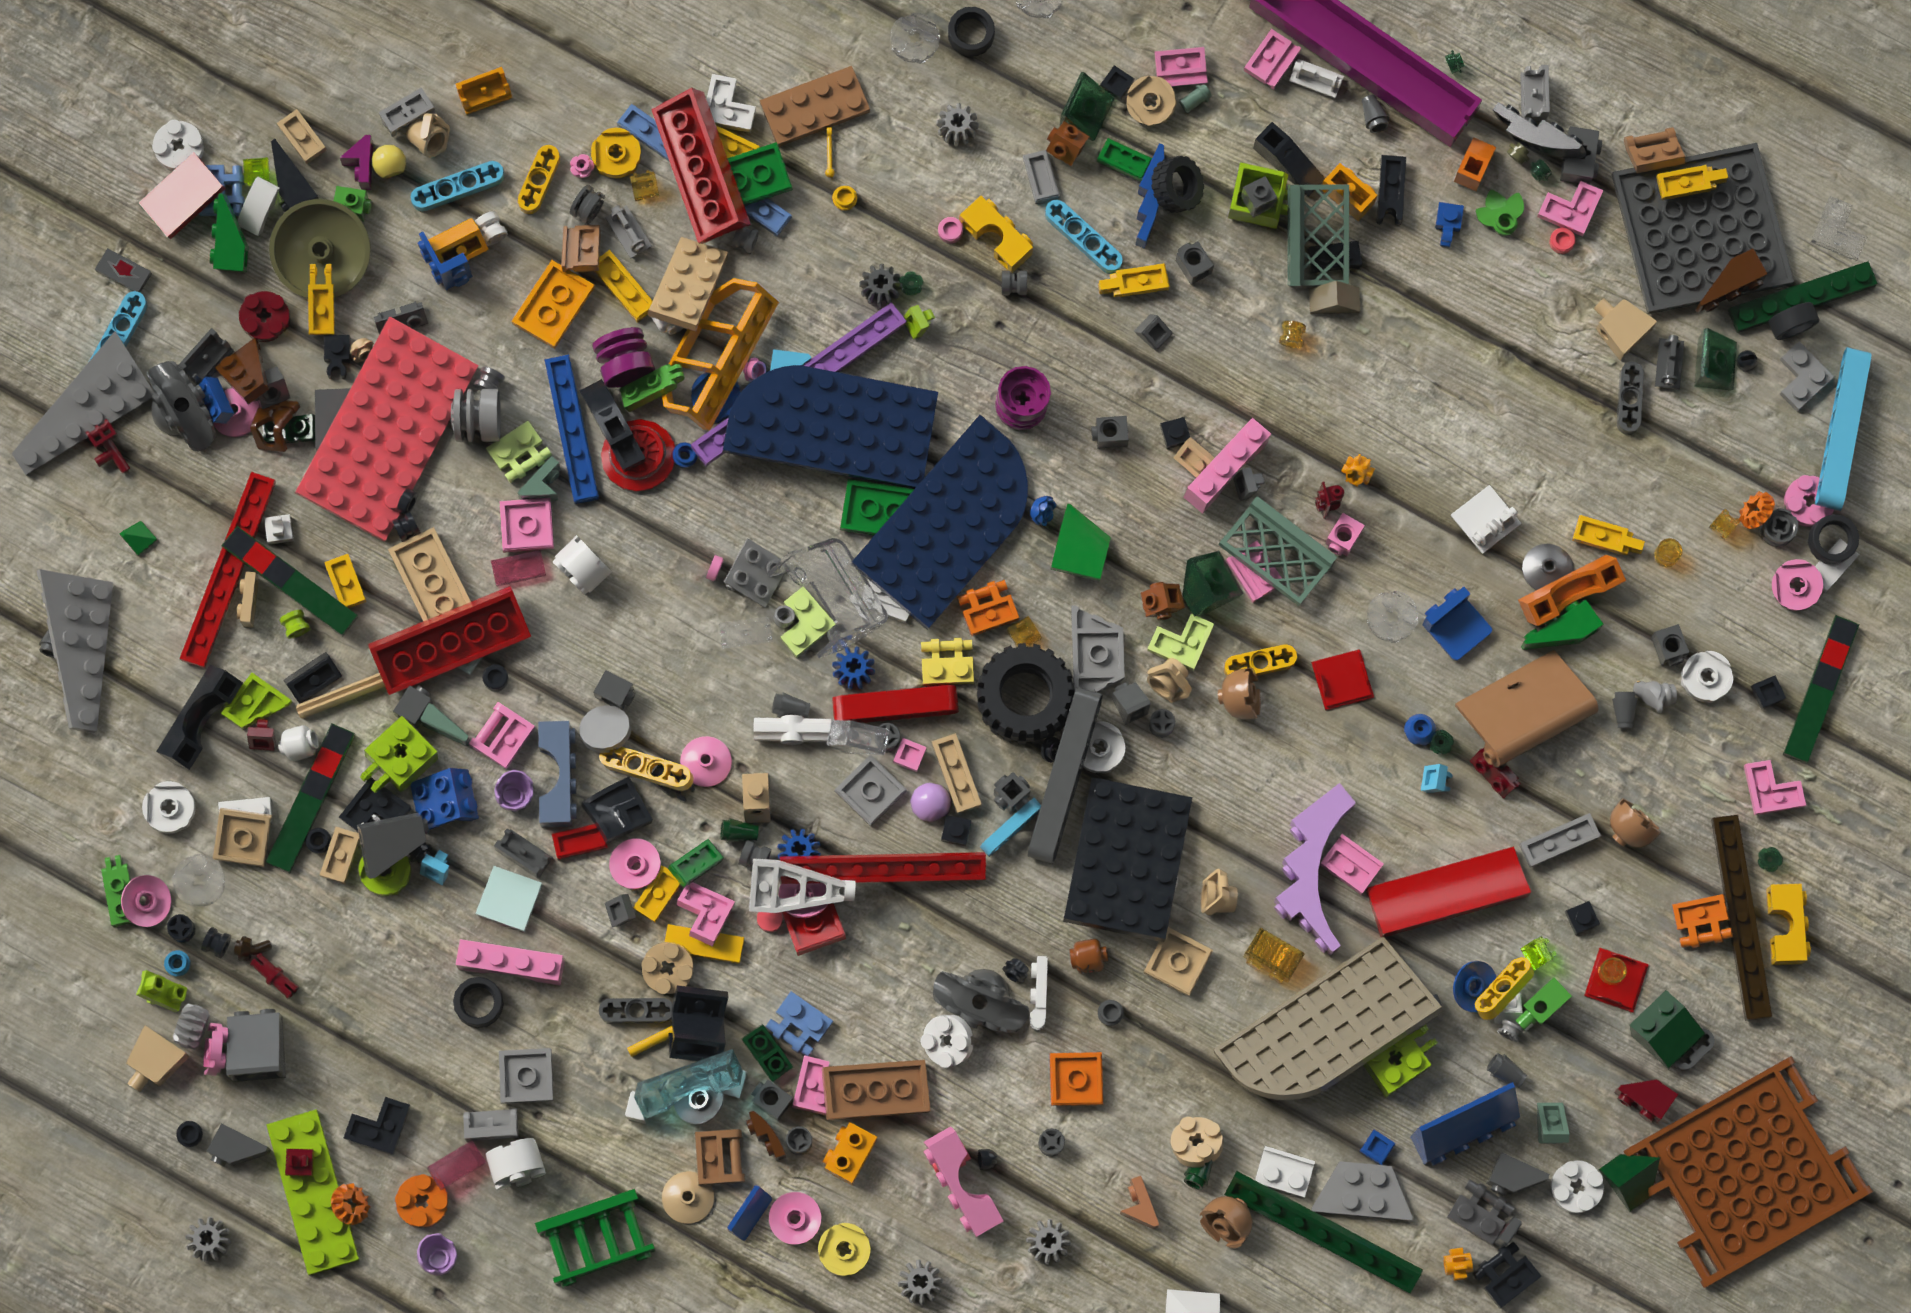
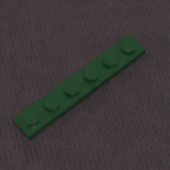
[1728,261,1878,333]

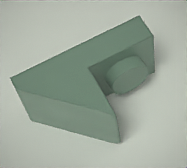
[517,456,561,501]
[1537,1103,1570,1144]

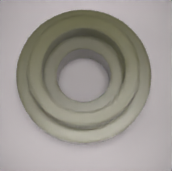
[1507,142,1530,165]

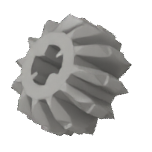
[936,103,979,146]
[173,1003,210,1050]
[185,1217,231,1262]
[1026,1219,1071,1265]
[898,1260,943,1305]

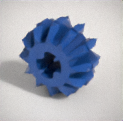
[832,646,875,690]
[777,829,821,860]

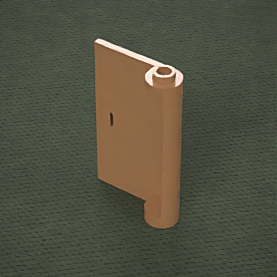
[1455,650,1599,767]

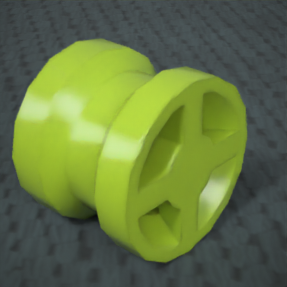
[279,609,311,639]

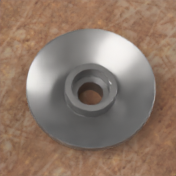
[1522,544,1573,590]
[674,1073,724,1125]

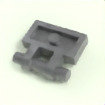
[1446,1180,1515,1245]

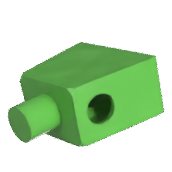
[1515,977,1572,1032]

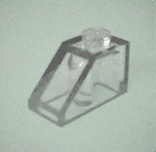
[827,720,890,755]

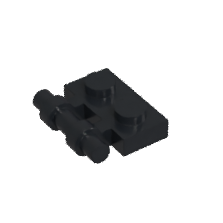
[1472,1242,1542,1309]

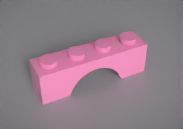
[1183,418,1271,514]
[456,939,565,985]
[923,1126,1003,1237]

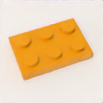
[512,260,595,349]

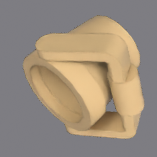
[406,114,450,158]
[1147,658,1192,703]
[1201,869,1238,915]

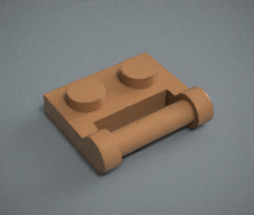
[1624,127,1685,173]
[695,1129,745,1185]

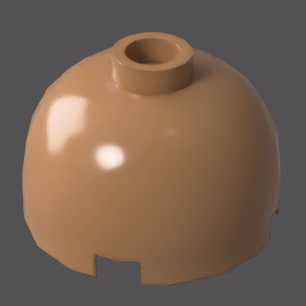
[1218,668,1261,720]
[1610,798,1661,848]
[1199,1196,1253,1248]

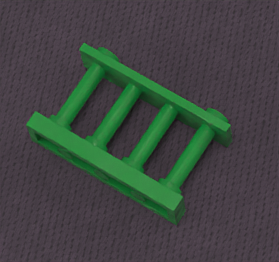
[535,1189,656,1288]

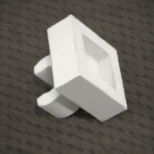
[264,514,294,545]

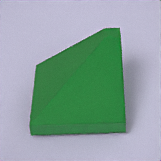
[119,521,157,556]

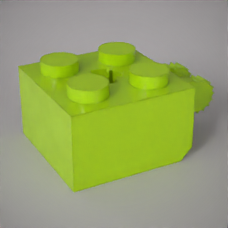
[1228,162,1289,229]
[360,716,438,793]
[1363,1025,1438,1098]

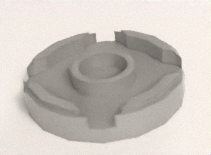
[579,705,631,753]

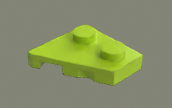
[221,673,292,729]

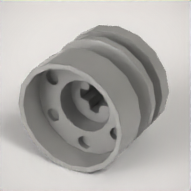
[451,389,501,442]

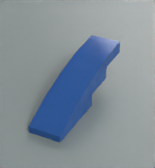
[1135,143,1164,249]

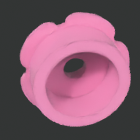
[570,154,594,178]
[743,357,766,382]

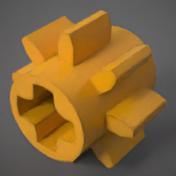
[1341,454,1375,487]
[1443,1247,1473,1281]

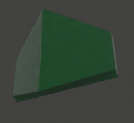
[1598,1154,1661,1212]

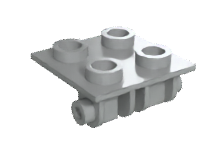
[724,538,789,608]

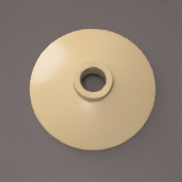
[662,1171,714,1224]

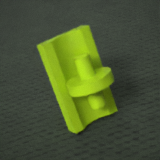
[136,970,187,1012]

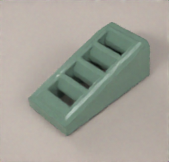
[420,703,470,747]

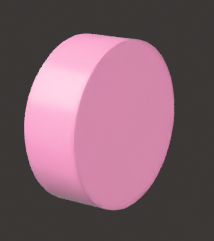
[938,217,963,244]
[706,555,724,581]

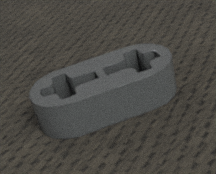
[1673,1029,1715,1071]

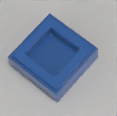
[1359,1129,1396,1165]

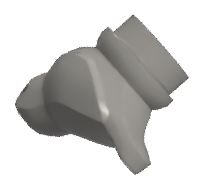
[1633,681,1677,713]

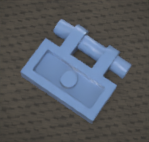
[199,165,245,216]
[766,991,833,1056]

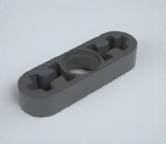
[1617,362,1644,435]
[599,998,672,1024]

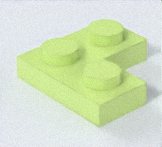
[780,586,836,658]
[1147,614,1214,671]

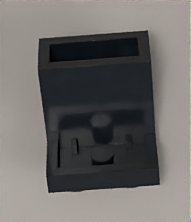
[668,985,729,1064]

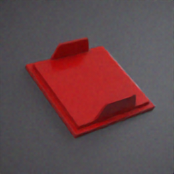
[1311,649,1374,710]
[1584,948,1649,1013]

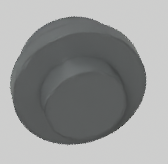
[1098,1000,1124,1026]

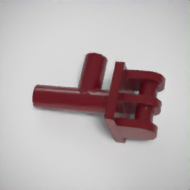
[85,419,131,474]

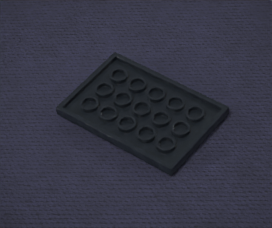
[1063,777,1193,942]

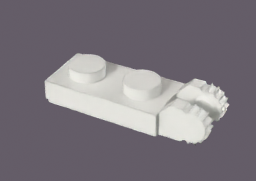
[1030,956,1048,1031]

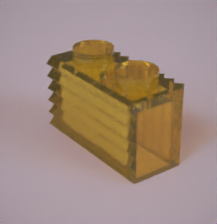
[1243,928,1305,984]

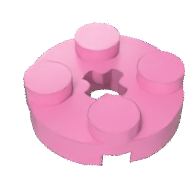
[1784,475,1834,527]
[1772,559,1823,611]
[203,1023,228,1076]

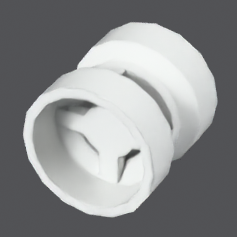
[475,211,508,246]

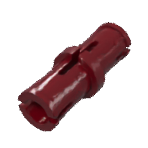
[250,953,299,999]

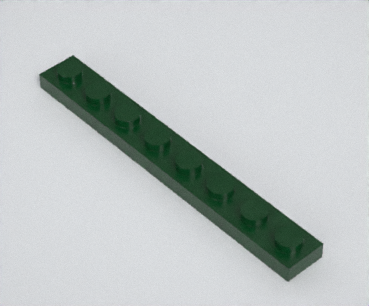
[1224,1171,1423,1294]

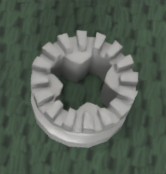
[1497,1020,1524,1042]

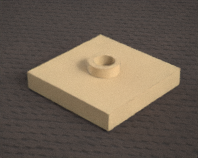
[213,808,272,867]
[1143,927,1213,996]

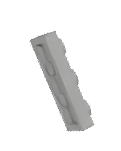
[1519,813,1601,868]

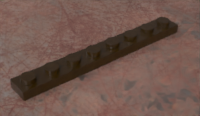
[1711,815,1772,1021]

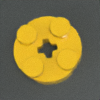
[591,128,641,178]

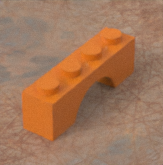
[1518,555,1626,626]

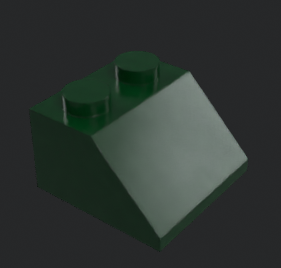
[1629,990,1705,1070]

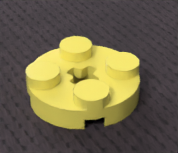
[818,1223,871,1276]

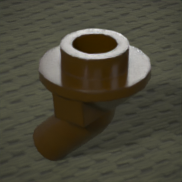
[234,936,272,961]

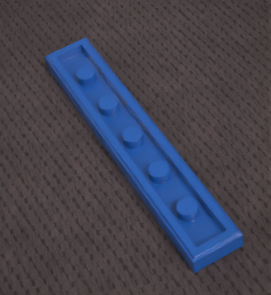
[544,354,599,504]

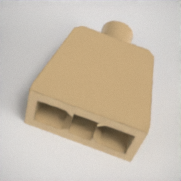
[1594,298,1657,361]
[742,773,771,824]
[126,1025,189,1092]

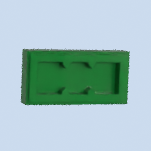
[1097,138,1152,182]
[668,839,724,888]

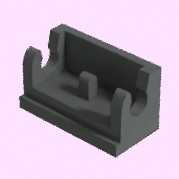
[178,328,234,385]
[494,829,553,879]

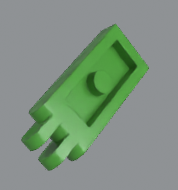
[620,364,685,412]
[101,855,132,927]

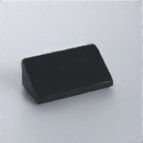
[283,652,342,704]

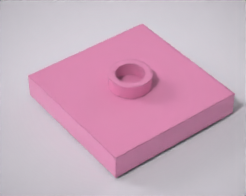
[500,498,554,553]

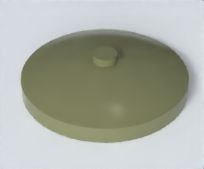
[269,199,371,298]

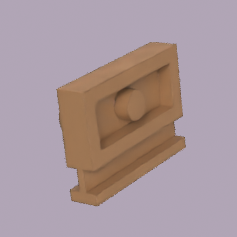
[561,225,601,272]

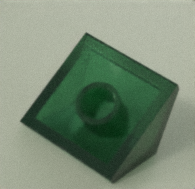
[1060,72,1115,141]
[1694,328,1737,390]

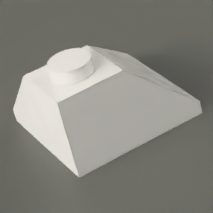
[1166,1289,1220,1313]

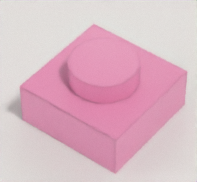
[893,738,927,772]

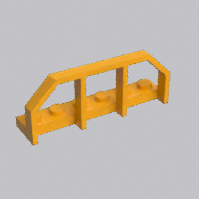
[662,278,779,431]

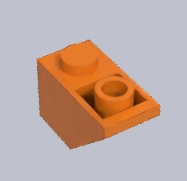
[1454,138,1496,192]

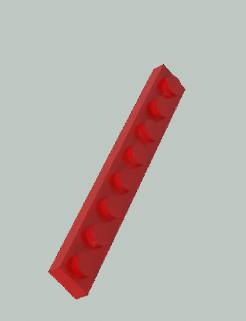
[179,472,276,669]
[779,852,986,884]

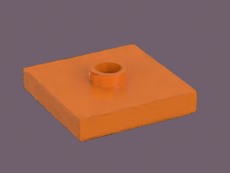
[1050,1052,1103,1106]

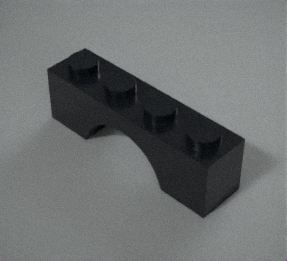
[156,665,243,770]

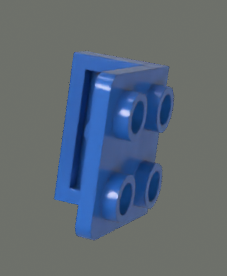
[417,232,473,290]
[1422,587,1492,661]
[411,768,479,830]

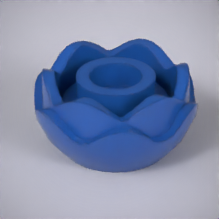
[1030,496,1057,526]
[1404,714,1436,745]

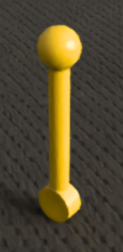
[825,127,835,178]

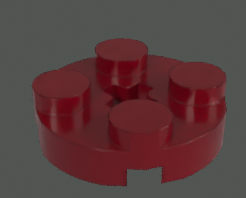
[239,291,290,342]

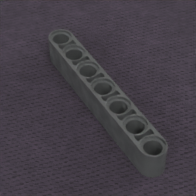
[1028,687,1103,864]

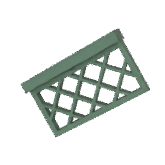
[1287,184,1349,286]
[1219,496,1337,606]

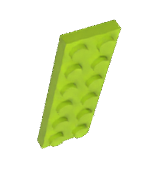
[266,1109,360,1276]

